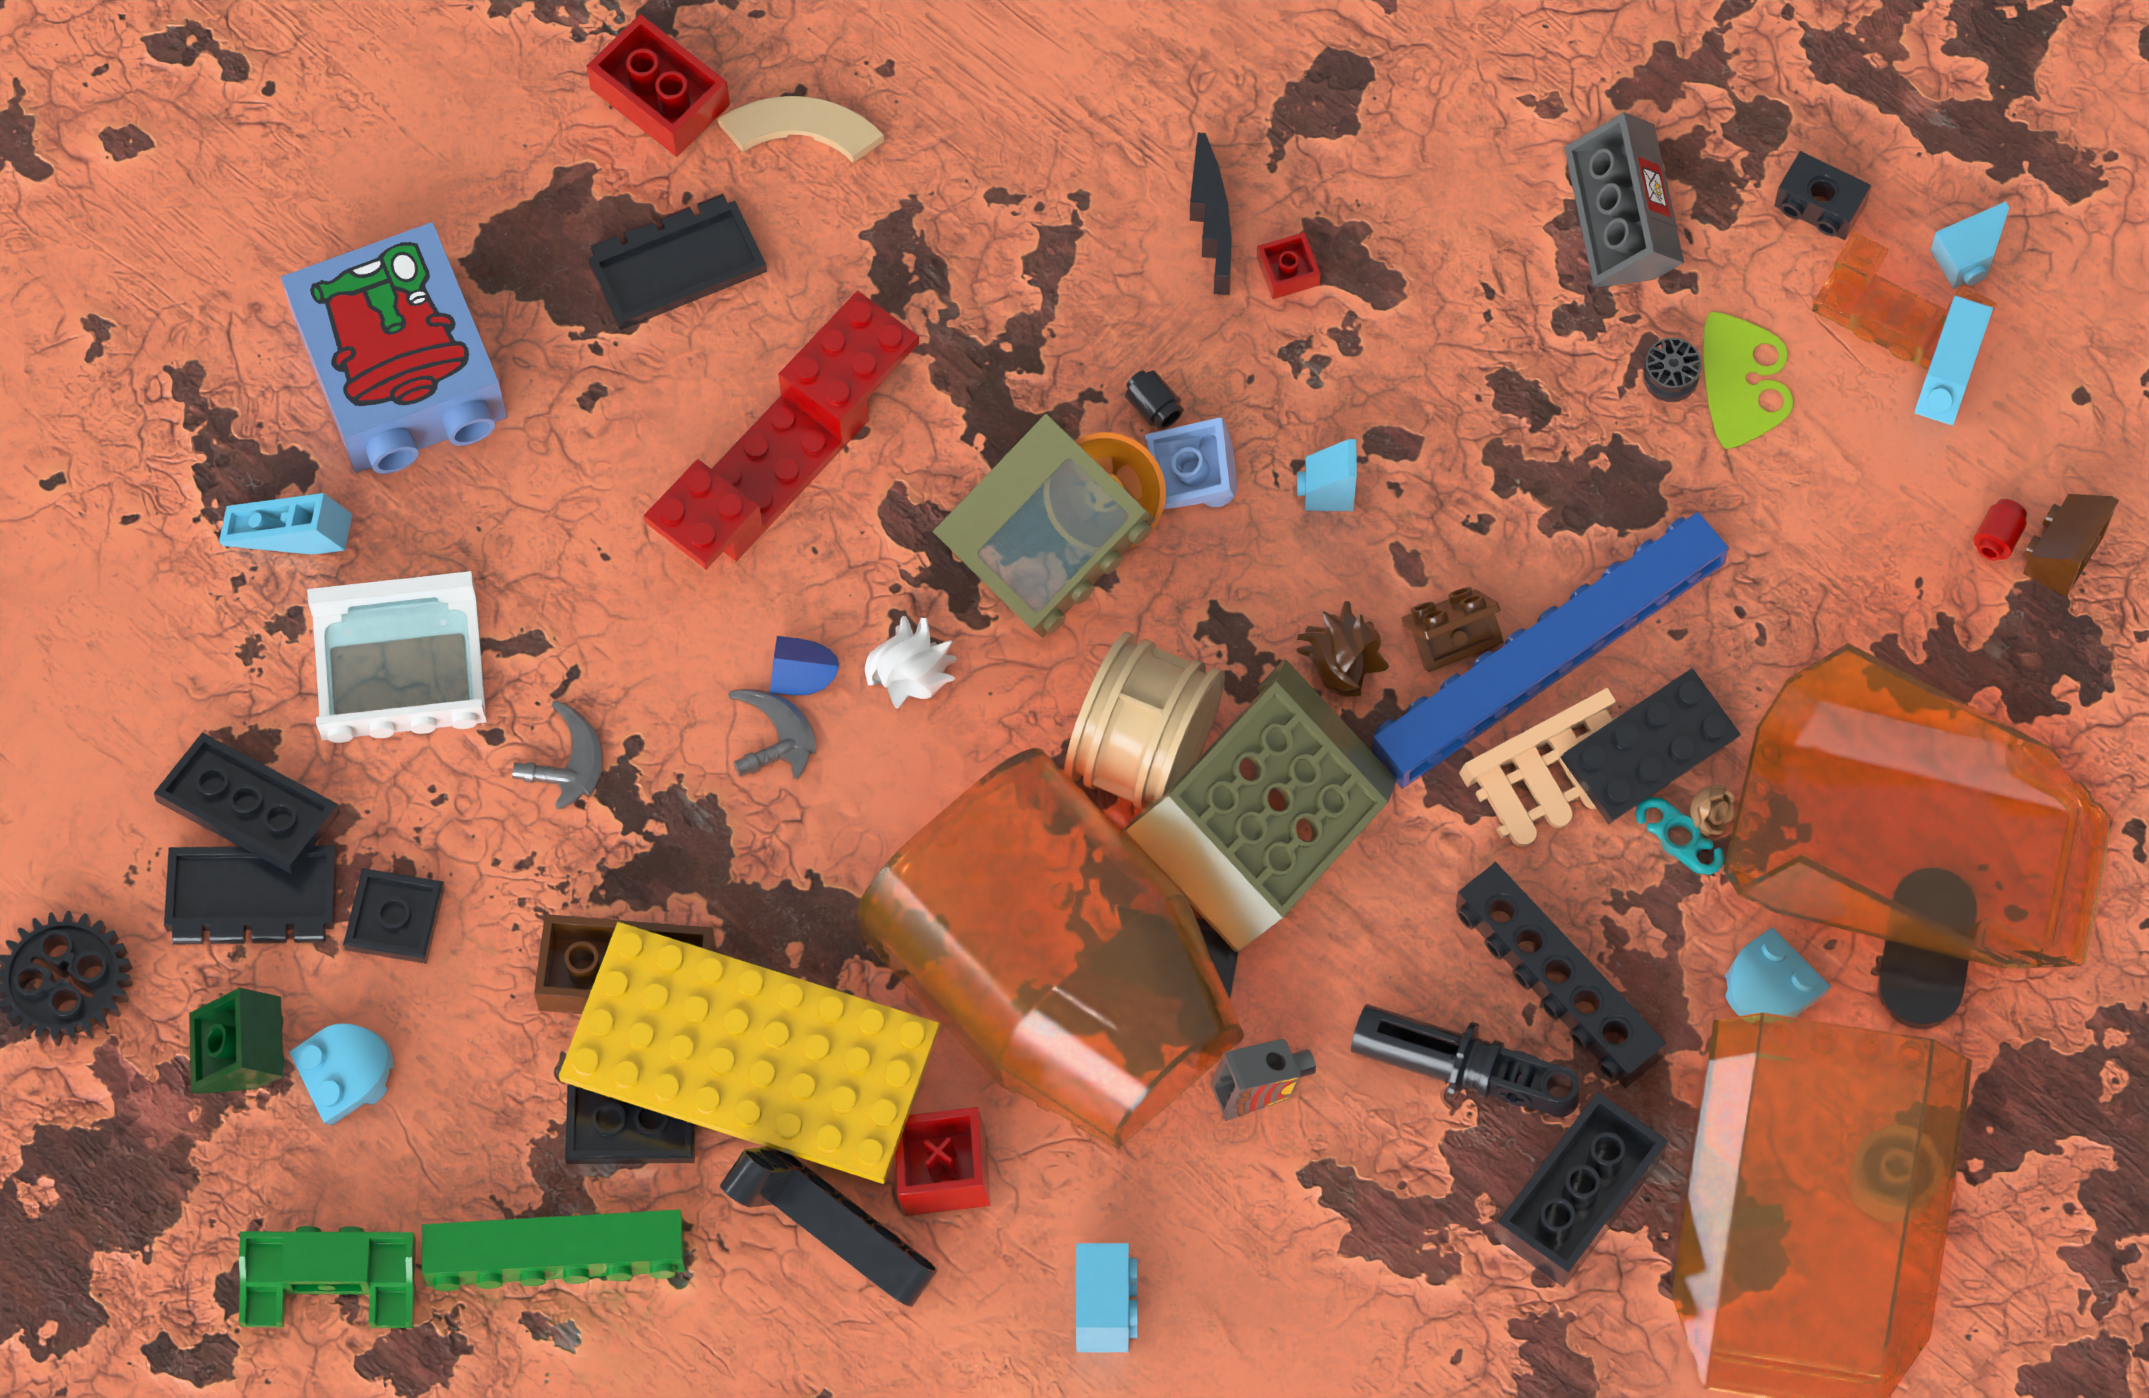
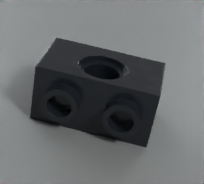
[1774,151,1871,240]

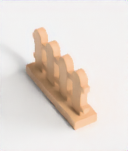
[1459,688,1619,847]

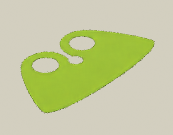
[1703,312,1793,449]

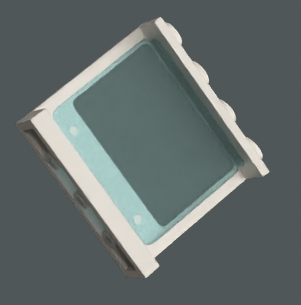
[307,571,487,743]

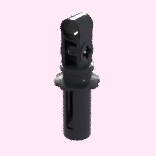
[1351,1004,1579,1117]

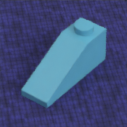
[1914,295,1993,426]
[219,493,352,555]

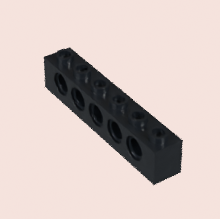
[1456,862,1667,1088]

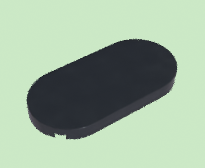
[1878,868,1977,1029]

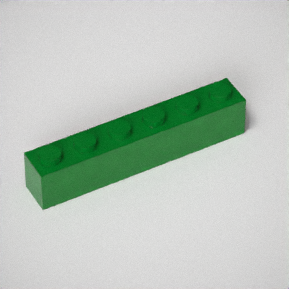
[422,1209,685,1291]

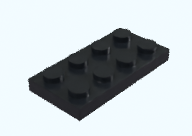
[1560,668,1741,825]
[154,732,340,874]

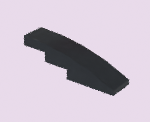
[1190,132,1232,295]

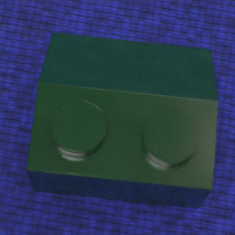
[189,988,285,1094]

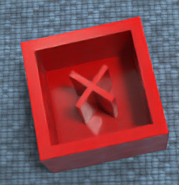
[895,1107,991,1216]

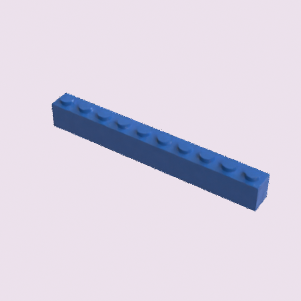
[1372,512,1729,789]

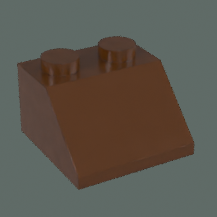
[2023,494,2119,597]

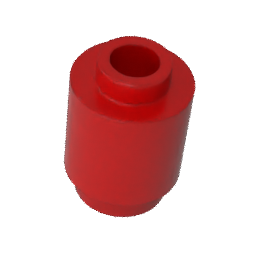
[1973,499,2027,561]

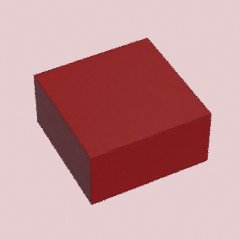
[1257,232,1321,299]

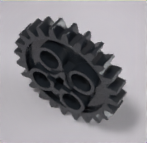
[0,911,133,1046]

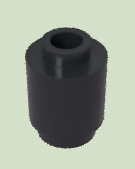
[1125,370,1184,430]

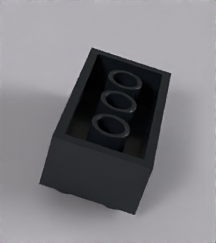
[1494,1091,1668,1288]

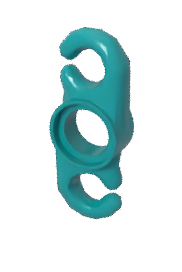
[1635,797,1725,875]

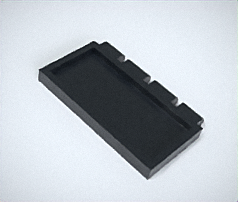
[588,193,767,330]
[164,845,338,945]

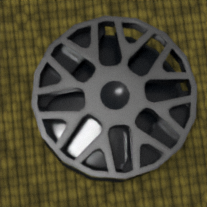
[1643,338,1702,402]

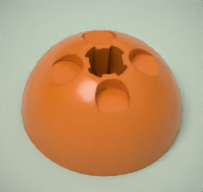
[1044,432,1166,553]

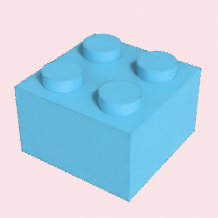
[1076,1243,1137,1352]

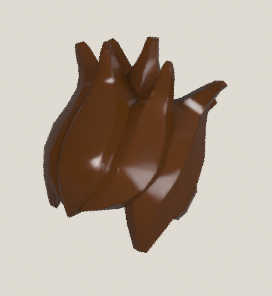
[1297,601,1389,697]

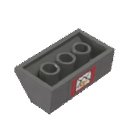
[1565,112,1684,287]

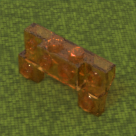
[1812,231,1997,370]

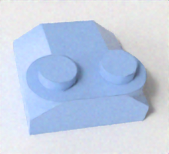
[1145,417,1237,509]

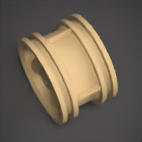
[1064,631,1225,810]

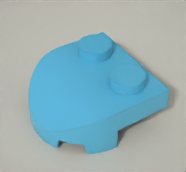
[1724,927,1831,1029]
[289,1023,394,1125]

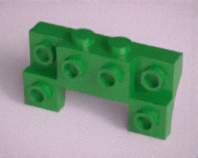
[238,1226,416,1328]

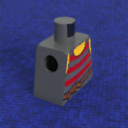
[1210,1039,1316,1121]

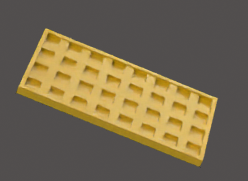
[559,922,940,1184]

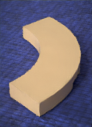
[718,96,884,163]

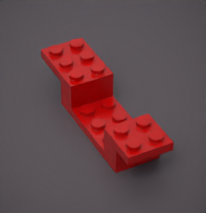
[643,290,920,570]

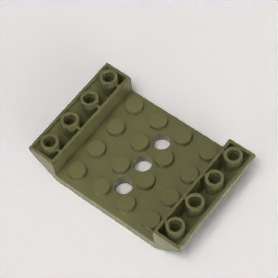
[1122,659,1397,952]

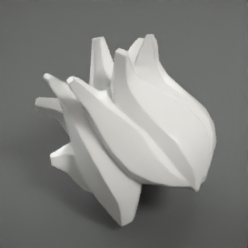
[865,616,957,709]

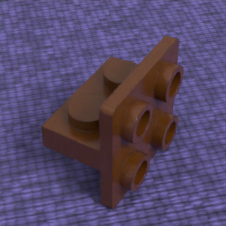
[1401,587,1504,672]

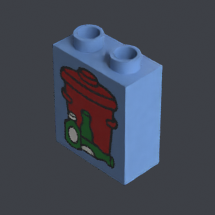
[281,222,507,474]

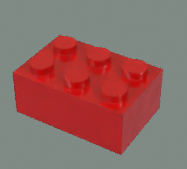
[587,14,730,157]

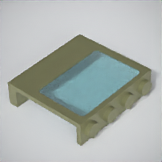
[933,414,1156,638]

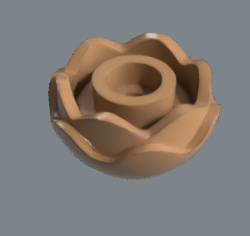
[1690,785,1736,836]

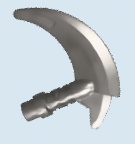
[729,689,816,779]
[512,701,602,809]

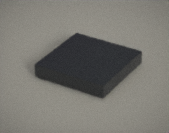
[343,868,445,964]

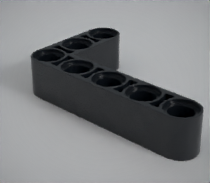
[720,1147,937,1307]

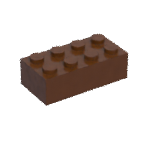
[534,914,716,1014]

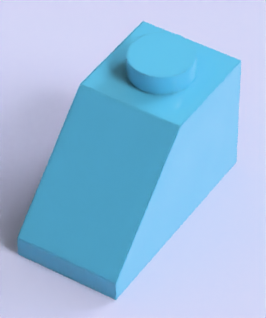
[1930,201,2009,289]
[1297,439,1357,511]

